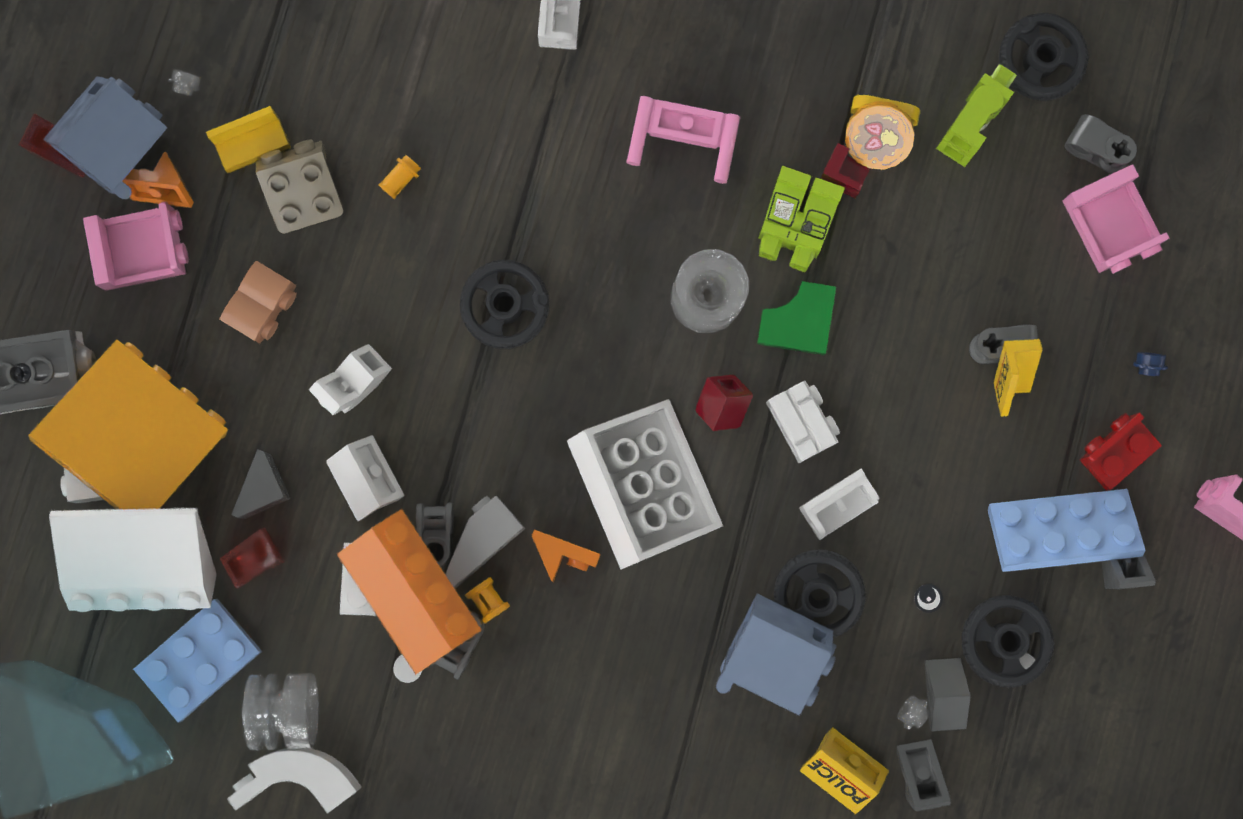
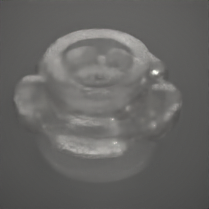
[167,69,201,96]
[897,695,929,729]

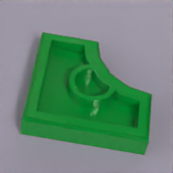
[757,281,836,355]

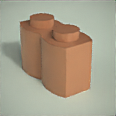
[219,261,296,343]

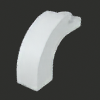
[227,747,362,813]

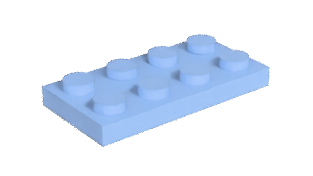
[988,489,1145,572]

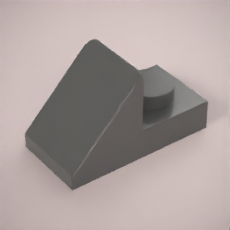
[897,739,951,811]

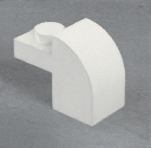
[309,344,392,415]

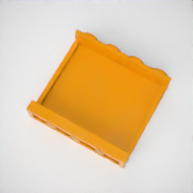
[29,340,228,510]

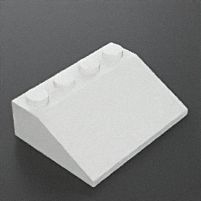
[567,399,723,569]
[49,508,217,612]

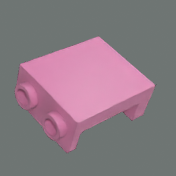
[1063,164,1170,274]
[83,202,189,291]
[1194,475,1243,540]

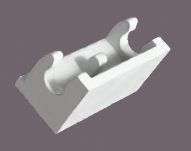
[538,0,580,49]
[799,469,879,540]

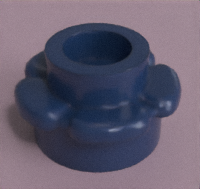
[1133,352,1168,376]

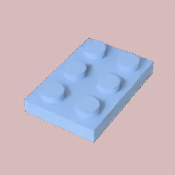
[133,599,262,723]

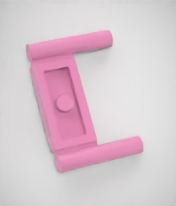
[627,96,740,183]

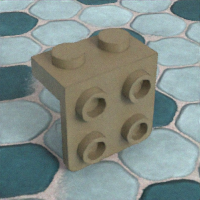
[255,140,343,233]

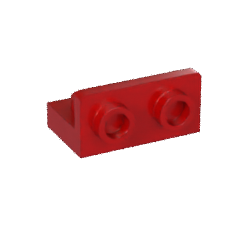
[1079,412,1162,491]

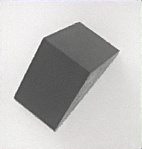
[231,449,290,519]
[1101,554,1156,589]
[924,658,971,731]

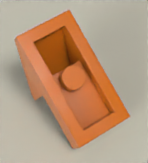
[122,152,194,208]
[532,530,601,582]

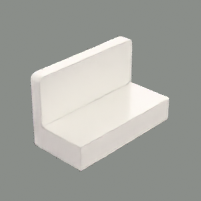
[327,435,405,521]

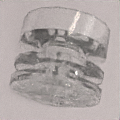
[671,250,749,333]
[242,673,319,750]

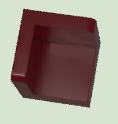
[820,143,870,199]
[695,374,753,431]

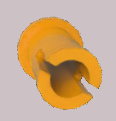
[378,155,421,200]

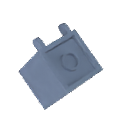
[43,76,167,199]
[716,593,836,716]

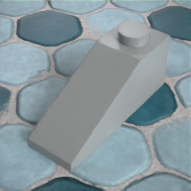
[445,496,525,589]

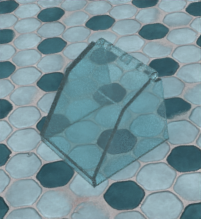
[0,660,174,819]

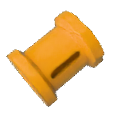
[465,577,510,624]

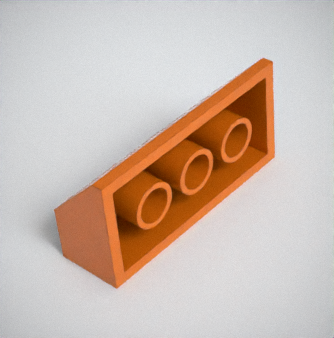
[337,509,481,675]

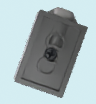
[0,330,97,414]

